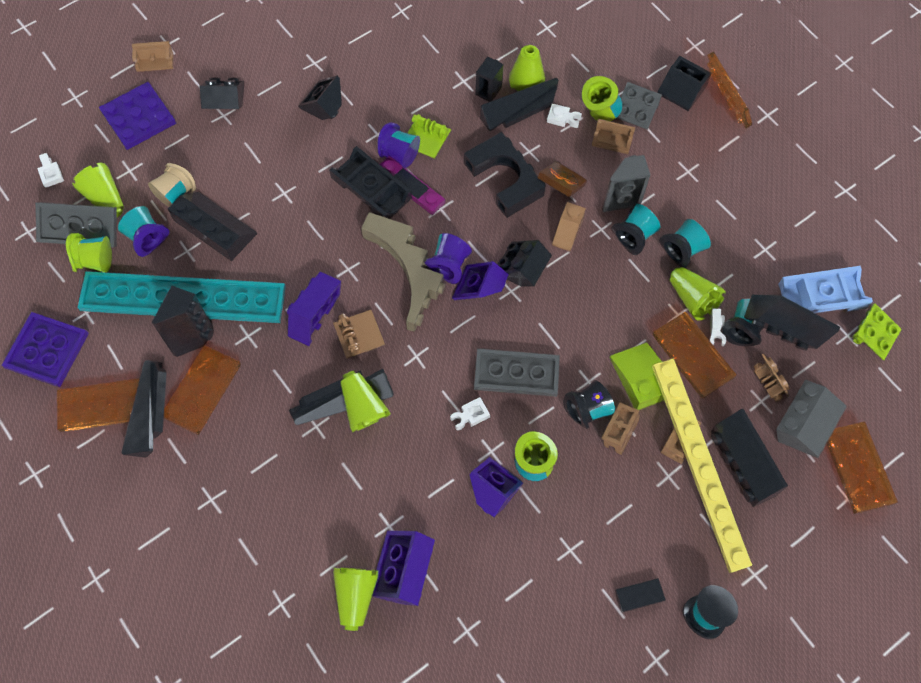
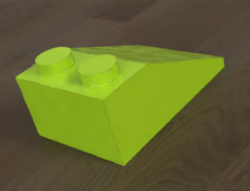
[609,342,664,410]

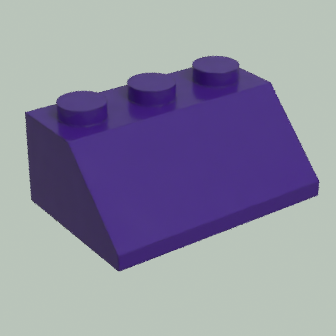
[372,531,435,606]

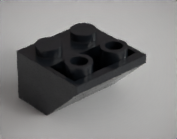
[657,56,712,111]
[200,77,245,109]
[498,240,552,287]

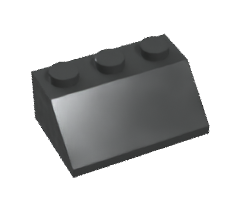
[603,155,650,212]
[776,380,847,458]

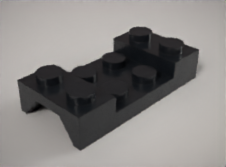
[329,146,412,219]

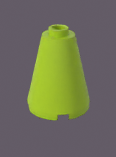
[509,45,545,92]
[72,163,124,217]
[670,267,726,321]
[340,371,391,433]
[333,568,379,631]

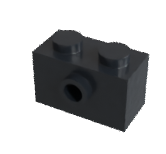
[475,56,504,102]

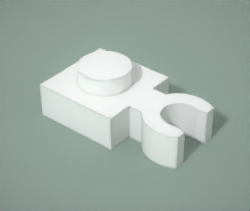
[547,104,582,128]
[450,397,490,430]

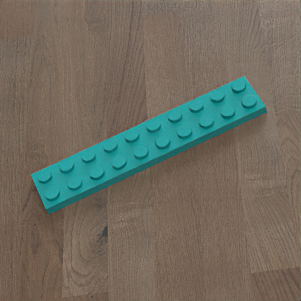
[77,272,286,323]

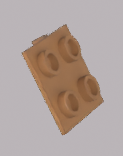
[333,310,385,359]
[754,354,790,402]

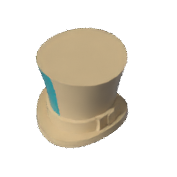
[148,163,196,207]

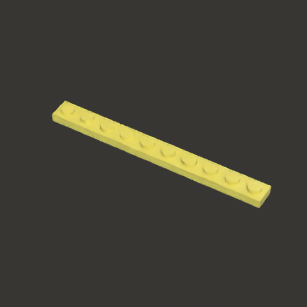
[652,358,752,573]

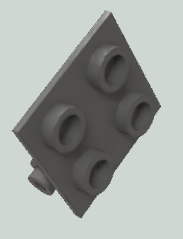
[617,82,662,130]

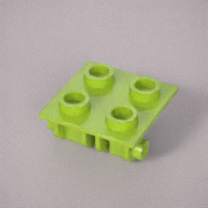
[408,114,451,159]
[853,303,901,360]

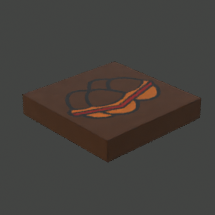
[537,161,587,197]

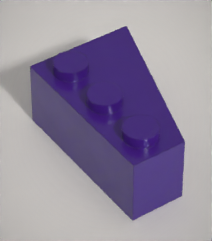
[287,272,341,346]

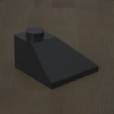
[298,75,342,120]

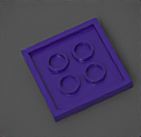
[99,82,176,150]
[1,312,89,387]

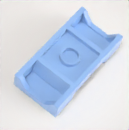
[778,266,873,313]

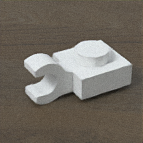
[37,153,64,188]
[709,309,726,346]

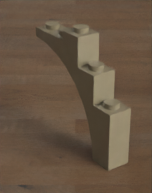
[361,213,446,332]

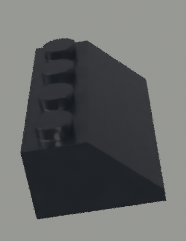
[168,192,257,262]
[152,286,214,357]
[744,294,840,351]
[711,409,788,507]

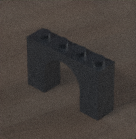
[464,132,546,218]

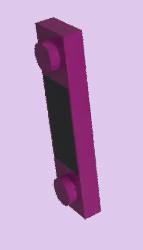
[379,156,445,216]

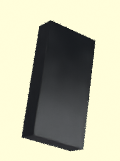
[615,578,666,613]

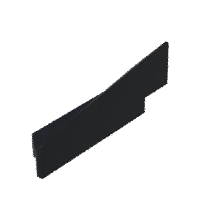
[480,78,559,132]
[121,360,167,458]
[289,369,394,425]

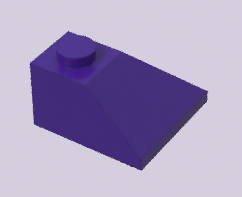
[452,261,509,300]
[470,457,523,517]

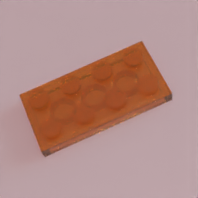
[707,51,752,128]
[652,312,737,399]
[164,345,241,435]
[57,378,140,432]
[827,422,898,514]

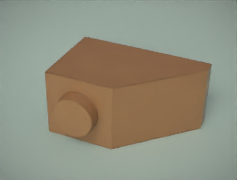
[552,202,586,252]

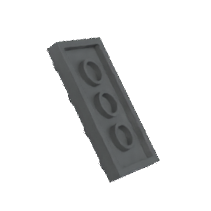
[35,202,117,247]
[474,348,560,397]

